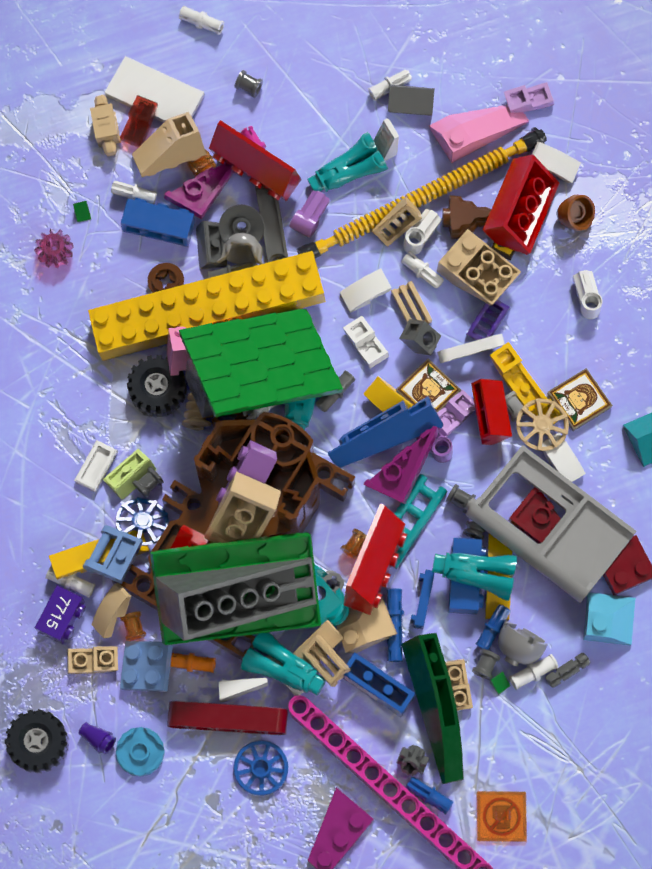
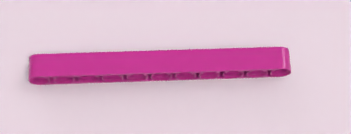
[288,695,493,869]

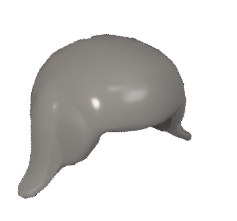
[216,233,263,264]

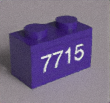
[34,585,86,644]

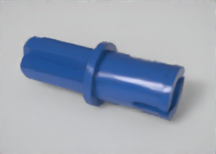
[475,604,510,650]
[406,777,454,815]

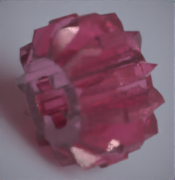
[34,228,74,268]

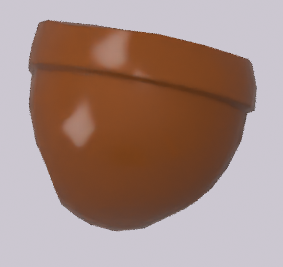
[556,194,595,231]

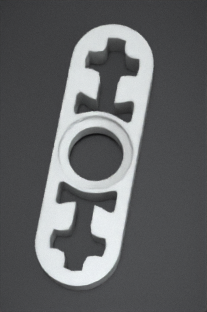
[437,334,505,363]

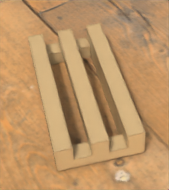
[391,281,432,324]
[301,634,351,687]

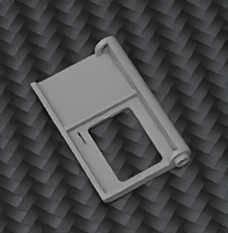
[465,445,637,603]

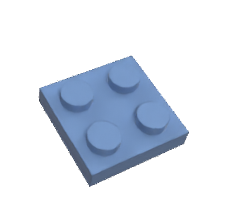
[120,641,173,692]

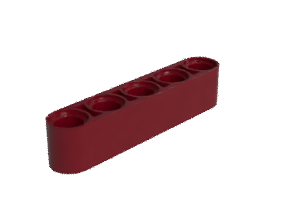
[167,701,288,735]

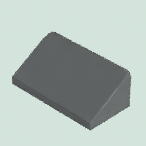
[388,85,435,116]
[196,221,227,269]

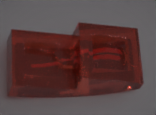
[120,95,158,148]

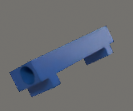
[410,569,435,630]

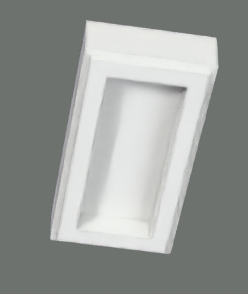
[74,440,118,493]

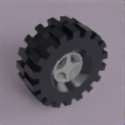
[127,355,187,417]
[5,709,69,773]

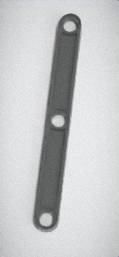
[255,186,288,262]

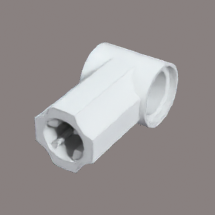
[403,209,442,255]
[573,270,603,319]

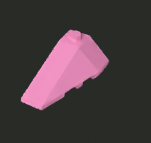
[429,105,529,163]

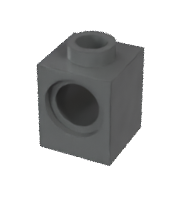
[399,319,441,355]

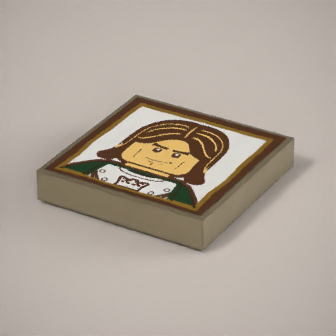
[396,359,461,412]
[547,368,613,431]

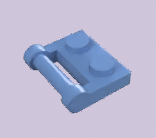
[82,525,143,584]

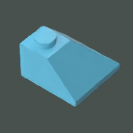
[583,592,636,646]

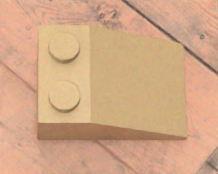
[204,471,281,543]

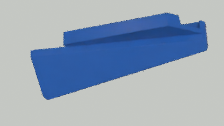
[328,396,443,468]

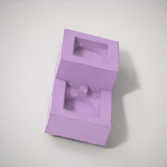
[504,82,554,113]
[437,389,476,437]

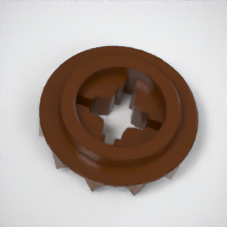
[147,263,184,293]

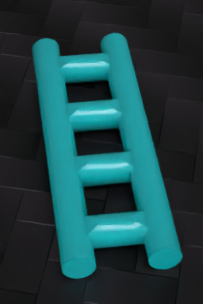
[393,474,448,569]

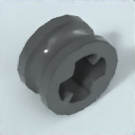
[463,521,486,540]

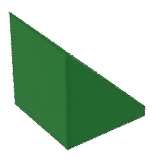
[73,200,91,222]
[490,671,511,695]

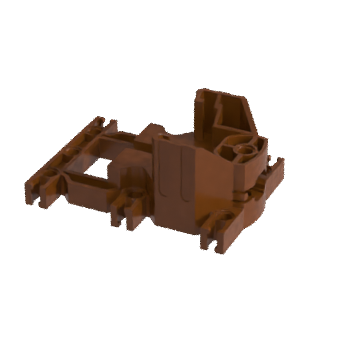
[111,412,356,660]

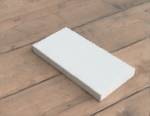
[104,56,205,123]

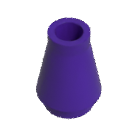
[78,722,116,754]

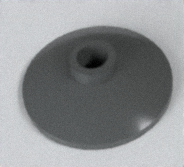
[219,204,264,243]

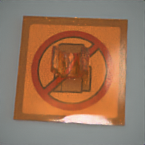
[477,791,527,842]

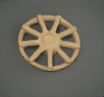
[516,398,569,451]

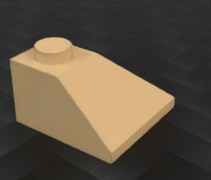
[337,593,397,653]

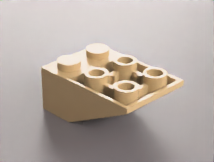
[132,112,206,177]
[437,229,521,306]

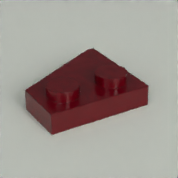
[603,535,652,596]

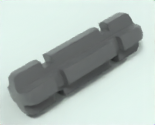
[545,653,590,688]

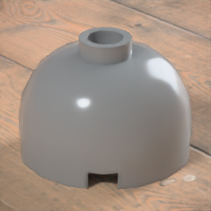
[498,621,548,666]

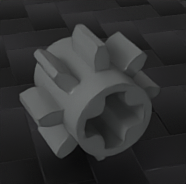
[397,745,429,776]

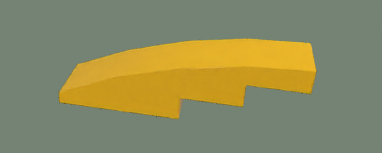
[49,530,149,580]

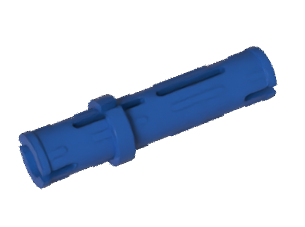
[387,588,404,662]

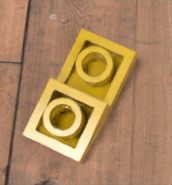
[363,376,413,412]

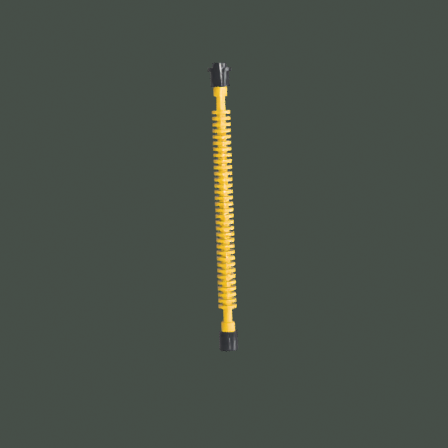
[296,127,547,259]

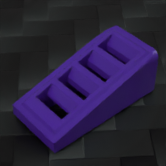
[466,300,510,341]

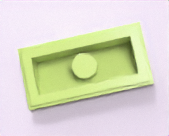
[103,449,156,500]

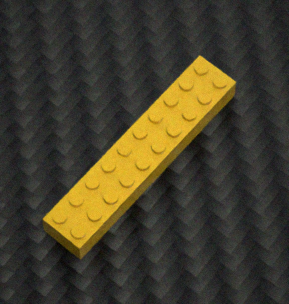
[88,251,326,361]

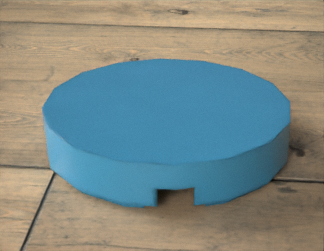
[116,727,165,777]

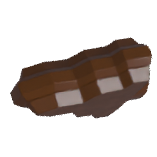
[442,195,491,240]

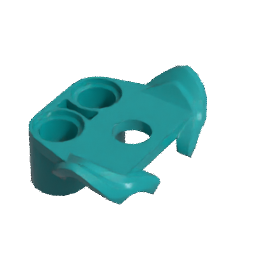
[306,563,349,629]

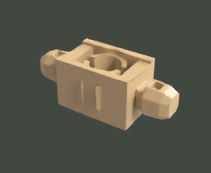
[90,95,121,156]

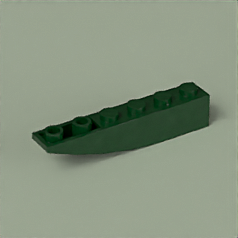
[401,633,464,784]

